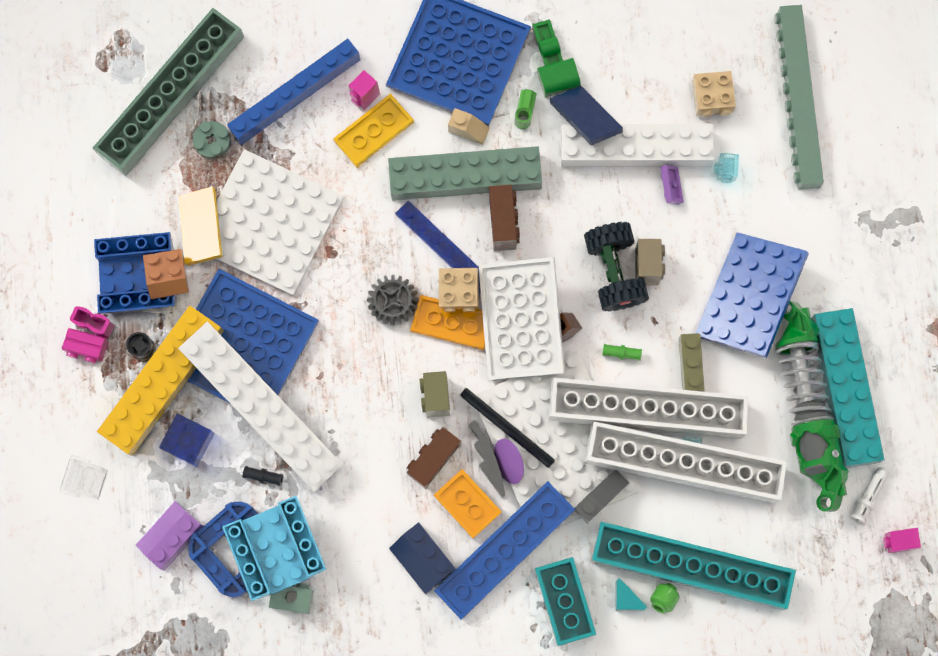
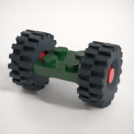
[584,221,649,312]

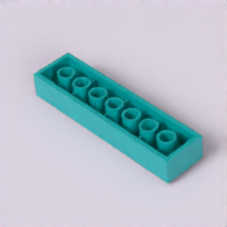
[811,308,885,468]

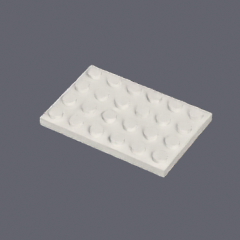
[479,257,565,380]

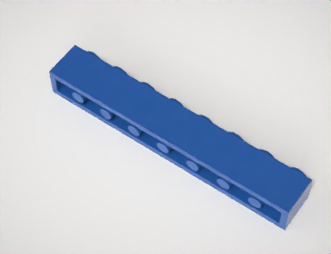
[227,38,361,145]

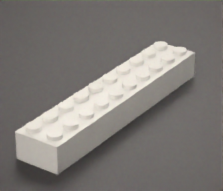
[178,321,343,492]
[548,378,748,439]
[584,422,787,504]

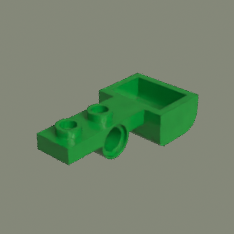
[532,19,581,97]

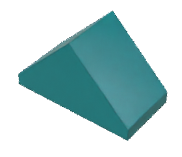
[615,578,647,611]

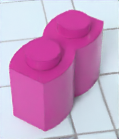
[69,306,115,338]

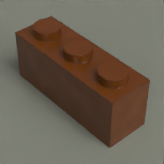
[406,427,462,489]

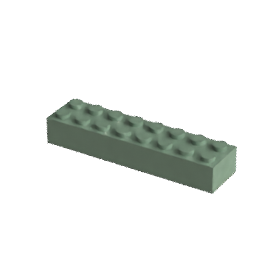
[388,146,542,201]

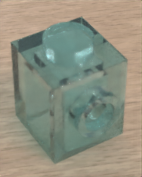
[714,153,739,183]

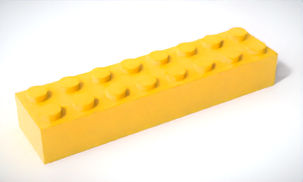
[97,305,224,456]

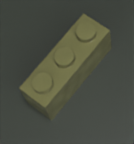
[678,333,705,392]

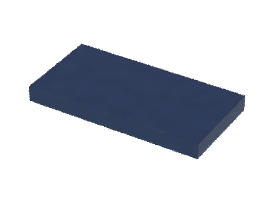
[550,86,623,145]

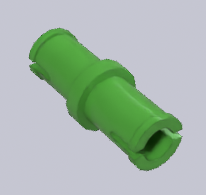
[602,344,642,361]

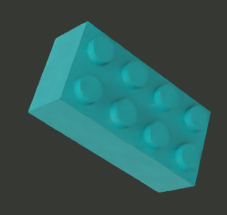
[534,557,597,647]

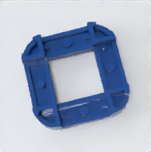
[188,501,258,598]

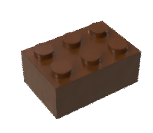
[489,184,520,251]

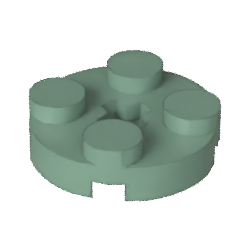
[193,121,231,159]

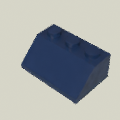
[389,522,456,595]

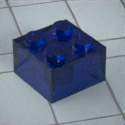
[159,413,215,468]

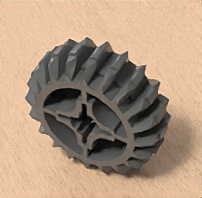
[367,274,419,326]

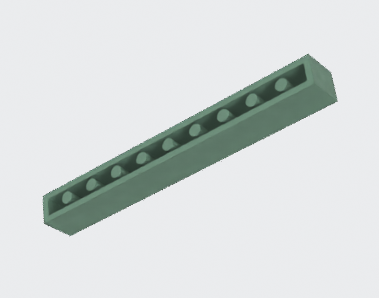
[774,4,824,190]

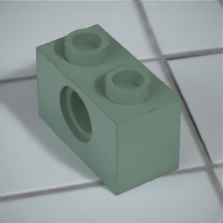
[269,584,314,614]

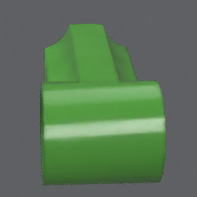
[515,89,537,129]

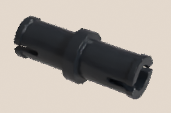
[242,466,284,486]

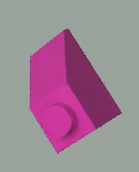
[883,528,921,553]

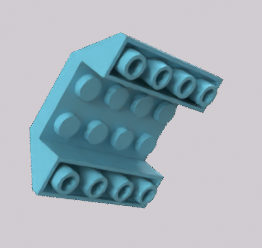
[222,496,326,601]

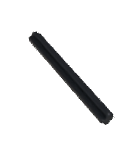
[460,388,555,468]

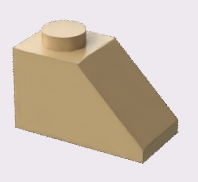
[448,108,490,145]

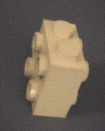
[692,71,736,117]
[439,268,479,312]

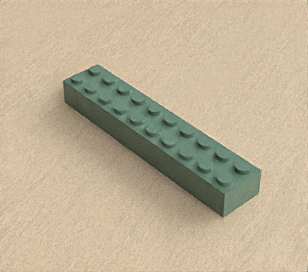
[93,8,244,177]

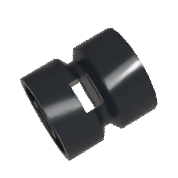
[126,332,156,362]

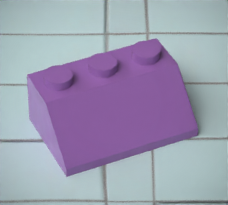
[136,501,203,571]

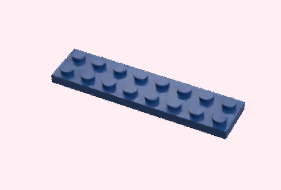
[434,481,575,620]

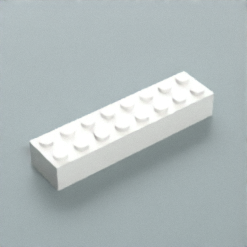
[561,124,714,167]

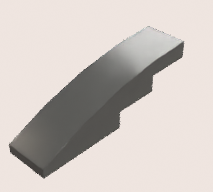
[469,420,505,498]

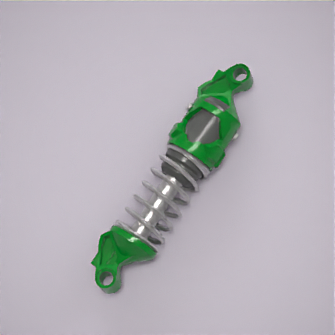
[775,300,849,512]

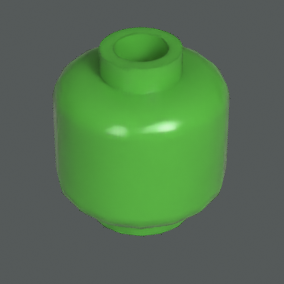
[650,583,680,614]

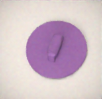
[494,439,524,484]

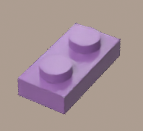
[660,165,684,205]

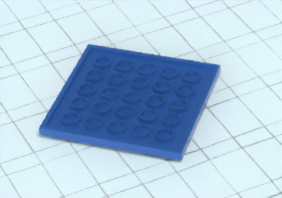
[386,0,531,126]
[187,269,319,404]

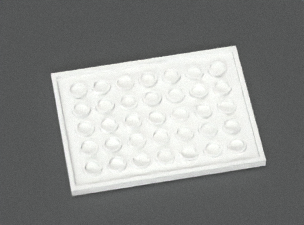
[475,350,642,529]

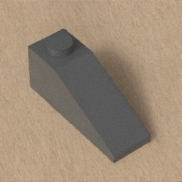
[574,470,629,524]

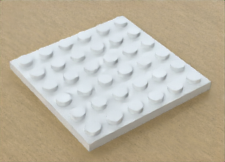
[215,149,345,296]

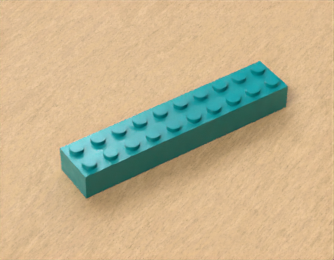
[591,521,796,610]

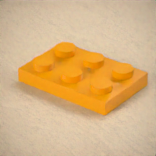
[433,469,502,539]

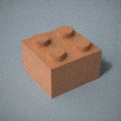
[143,249,189,299]

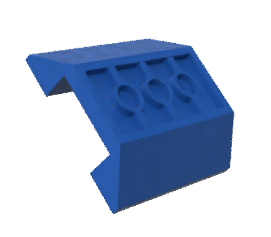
[94,232,177,314]

